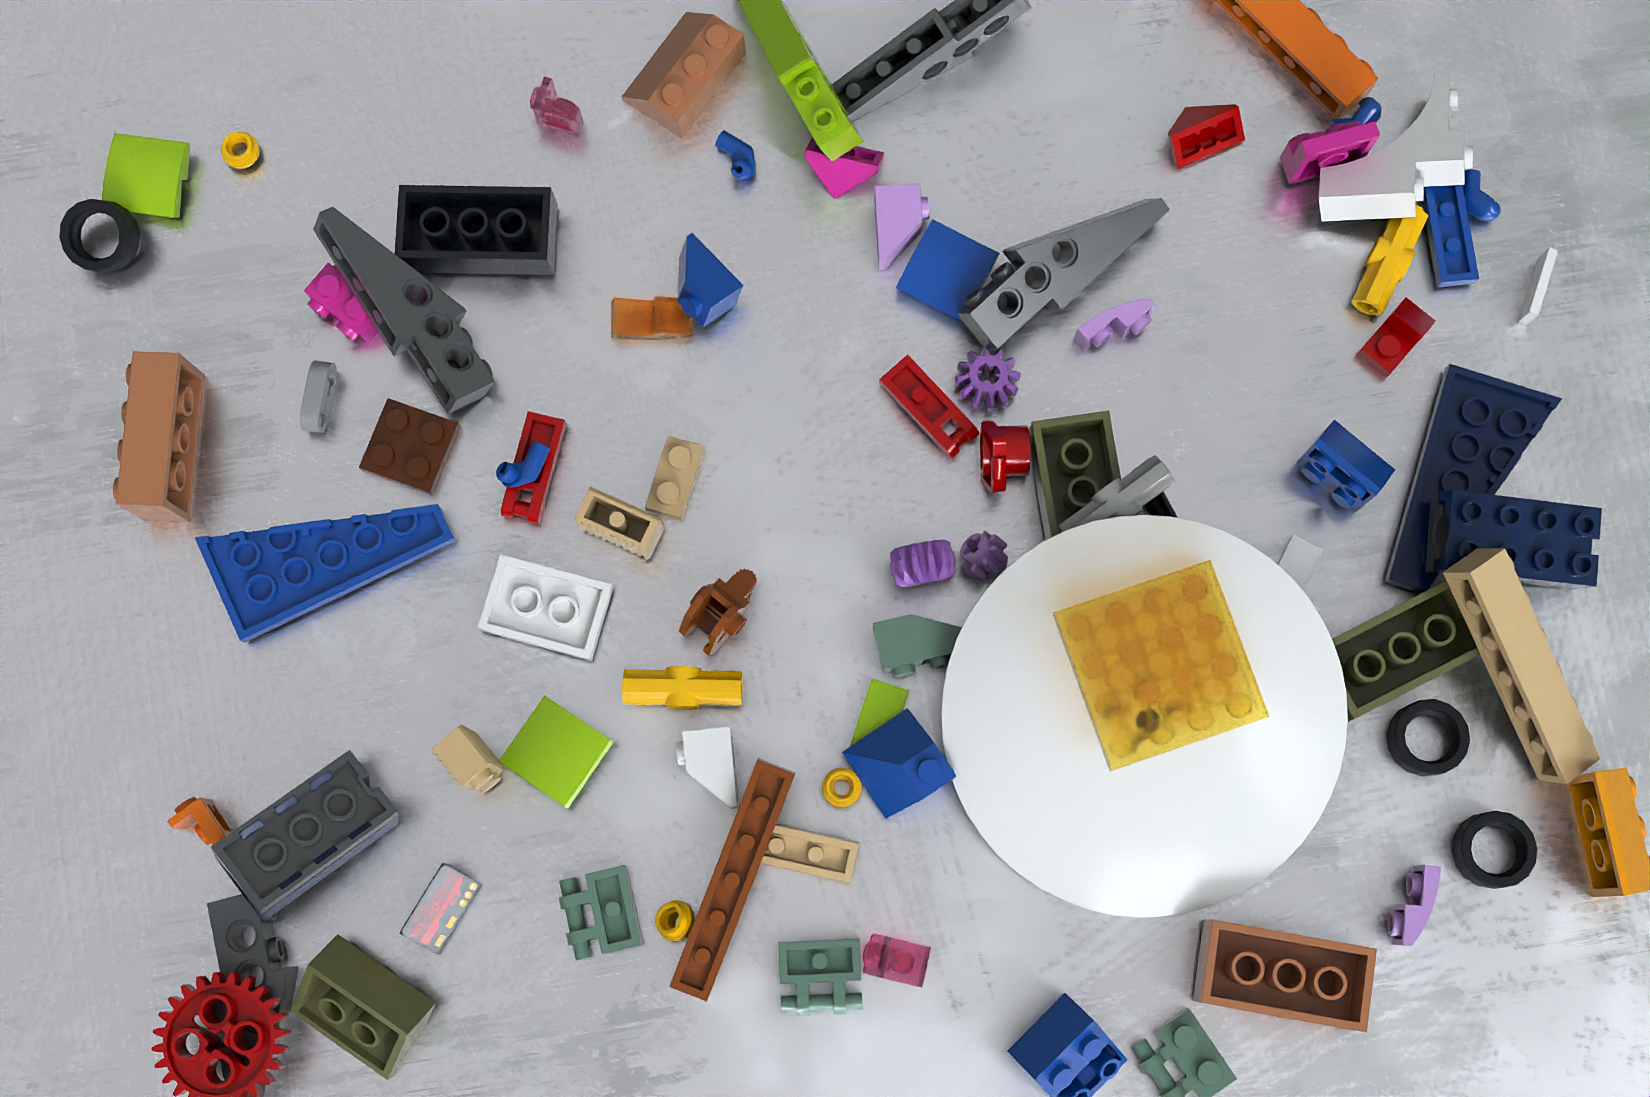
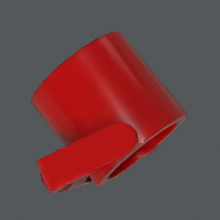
[980,421,1030,493]

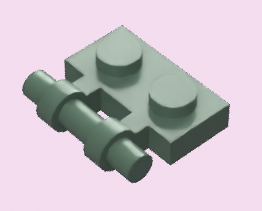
[559,865,643,960]
[778,939,863,1016]
[1132,1008,1237,1097]

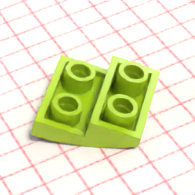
[102,133,190,218]
[499,695,614,808]

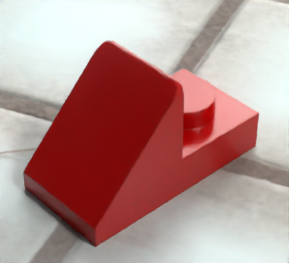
[1357,297,1436,378]

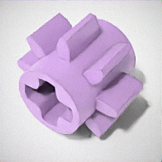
[960,531,1008,582]

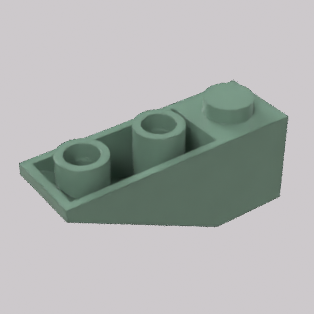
[873,614,962,678]

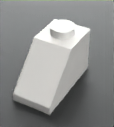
[676,726,739,809]

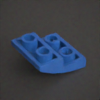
[896,219,1000,322]

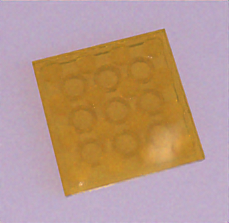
[1053,560,1270,772]

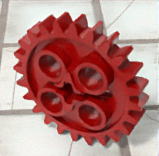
[151,972,292,1097]

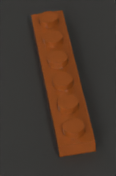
[669,758,796,1002]

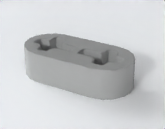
[300,360,337,433]

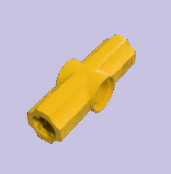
[1351,205,1428,317]
[622,666,743,709]

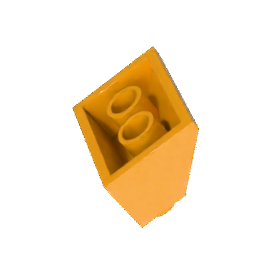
[1566,767,1650,897]

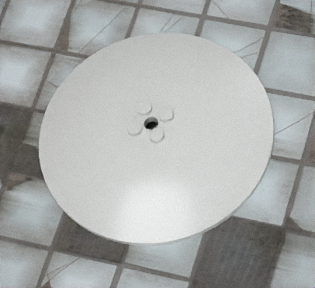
[941,515,1348,917]

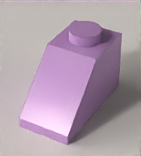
[874,184,929,271]

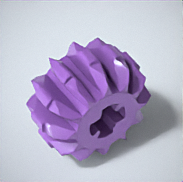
[955,345,1020,412]
[890,539,956,588]

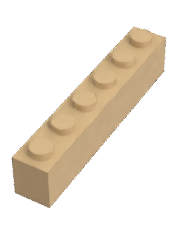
[1443,548,1600,784]

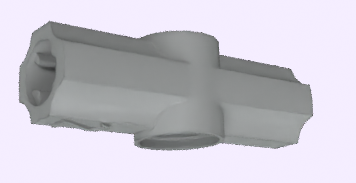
[1058,455,1176,532]

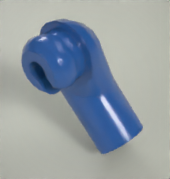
[1330,97,1382,127]
[715,130,756,181]
[1463,169,1501,221]
[496,441,550,488]

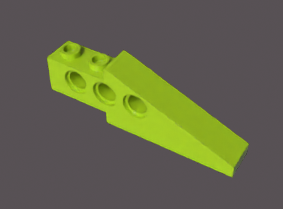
[738,0,863,161]

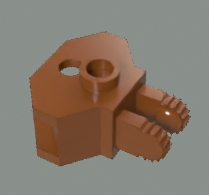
[678,568,757,656]

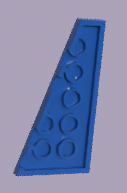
[194,504,457,643]

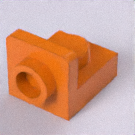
[167,797,234,845]

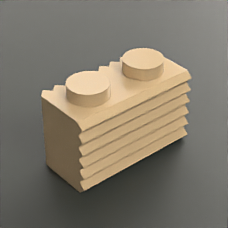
[575,487,665,560]
[431,725,505,793]

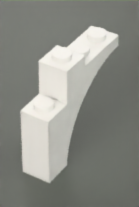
[1319,73,1473,221]

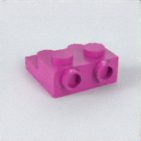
[1280,121,1380,184]
[304,263,409,344]

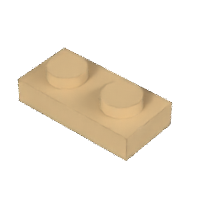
[645,436,705,521]

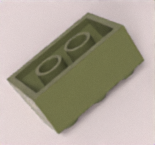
[290,934,436,1080]

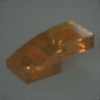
[611,296,692,340]

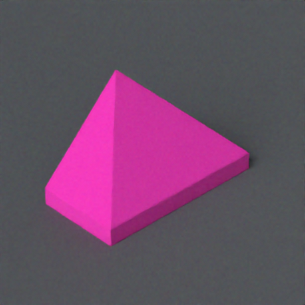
[804,136,884,199]

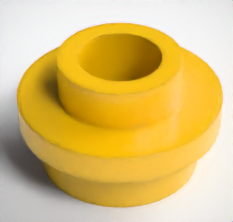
[221,132,260,169]
[822,767,862,808]
[655,900,694,941]

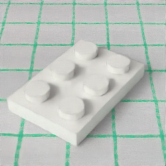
[477,554,614,661]

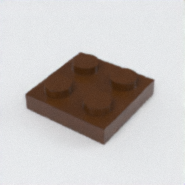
[359,398,461,496]

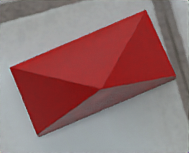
[1168,104,1245,168]

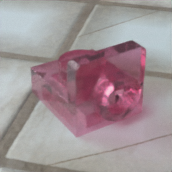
[530,76,584,136]
[863,933,931,988]

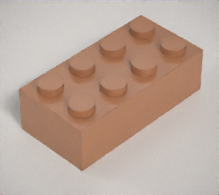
[113,351,205,522]
[1193,919,1377,1033]

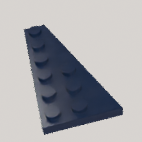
[1385,364,1562,593]

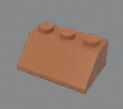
[622,12,746,139]

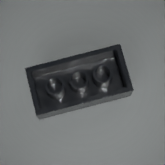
[394,185,558,275]

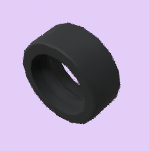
[59,199,140,272]
[1386,699,1470,776]
[1452,811,1538,889]

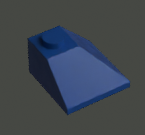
[842,708,957,819]

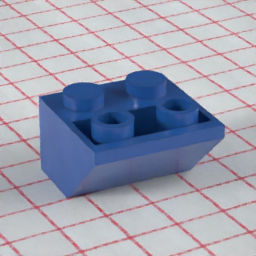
[1296,419,1395,512]
[1007,993,1128,1097]

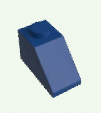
[677,233,744,328]

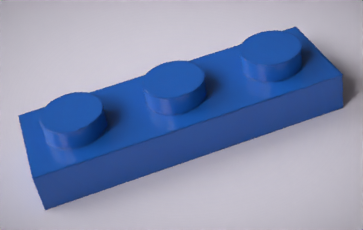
[1422,185,1479,288]

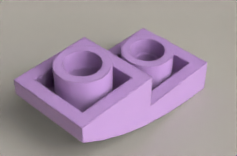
[1073,298,1156,351]
[1387,865,1441,946]

